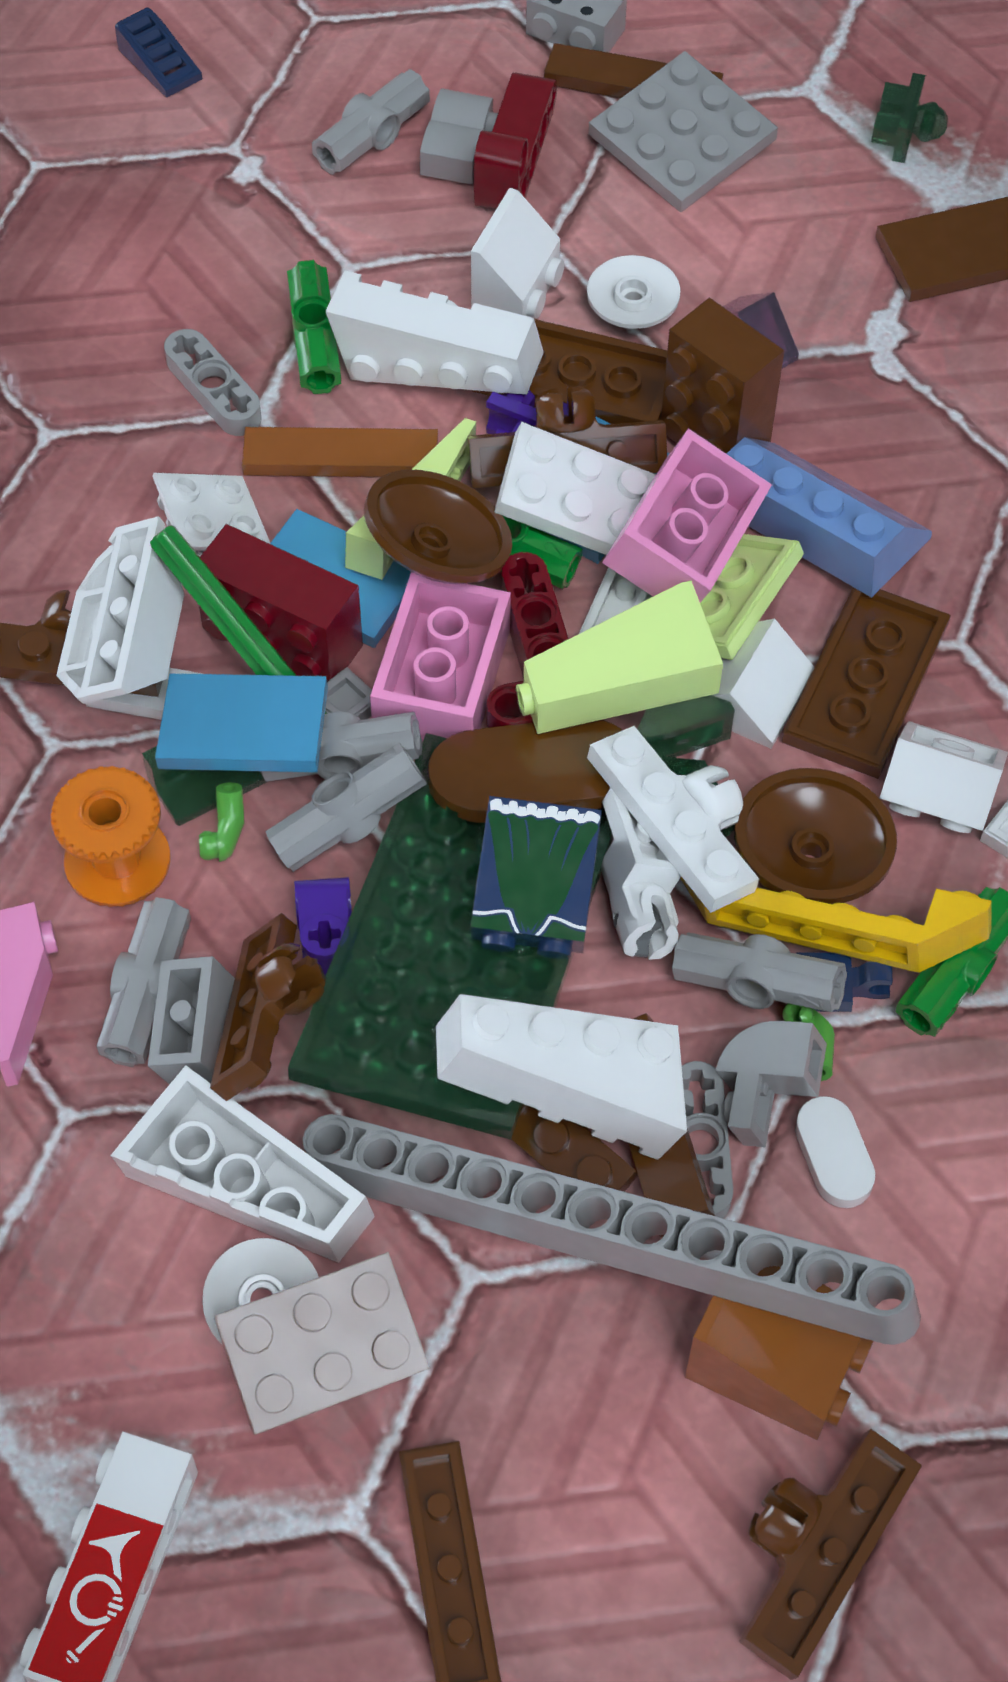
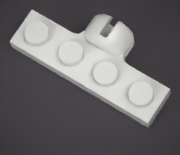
[587,726,759,913]

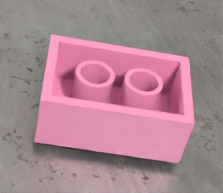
[602,428,772,603]
[370,572,511,745]

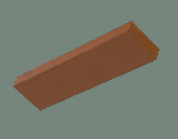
[242,427,438,477]

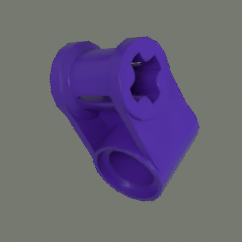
[294,877,353,984]

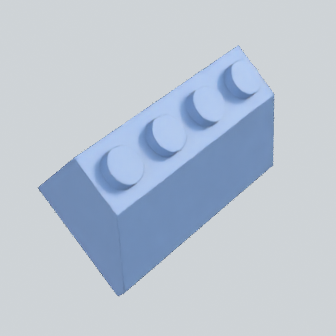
[727,437,932,598]

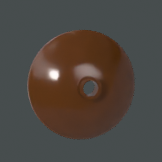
[364,470,512,584]
[734,768,897,904]

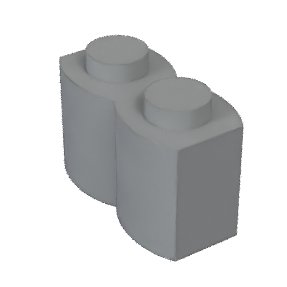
[420,88,498,185]

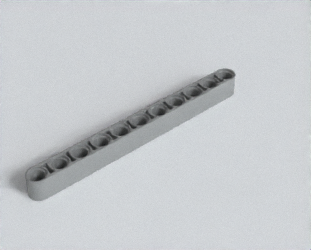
[303,1114,921,1345]

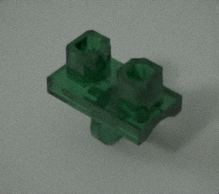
[871,73,948,163]

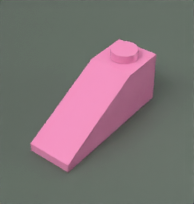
[0,902,58,1087]

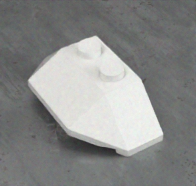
[56,516,184,704]

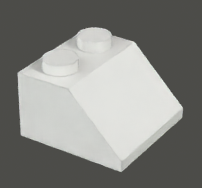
[471,188,564,319]
[880,721,1008,833]

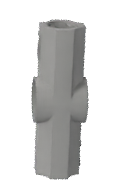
[312,69,430,175]
[260,712,422,782]
[265,743,427,872]
[96,897,191,1067]
[672,932,847,1012]

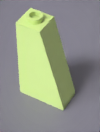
[516,580,723,734]

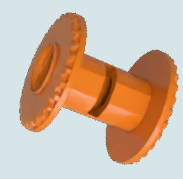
[50,766,171,907]

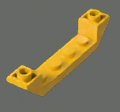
[680,876,991,973]

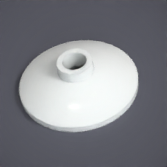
[587,255,680,329]
[203,1238,319,1345]

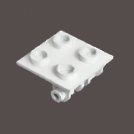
[152,473,270,557]

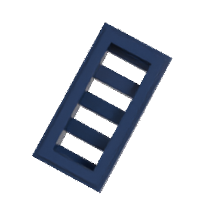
[115,7,203,98]

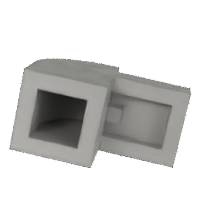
[716,1021,827,1147]

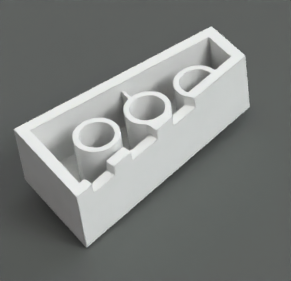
[325,270,544,395]
[436,994,687,1160]
[110,1065,375,1263]

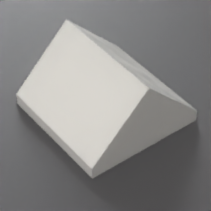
[678,618,815,749]

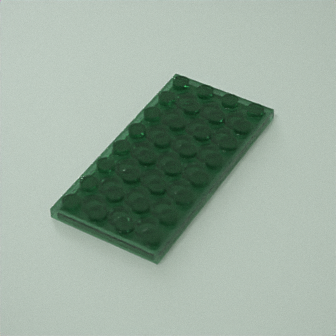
[288,733,613,1140]

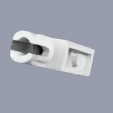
[601,787,681,960]

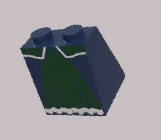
[471,796,601,959]

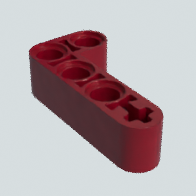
[474,72,557,209]
[487,552,569,728]

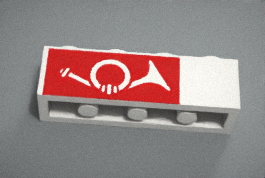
[20,1431,198,1682]

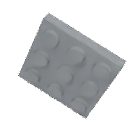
[589,51,778,213]

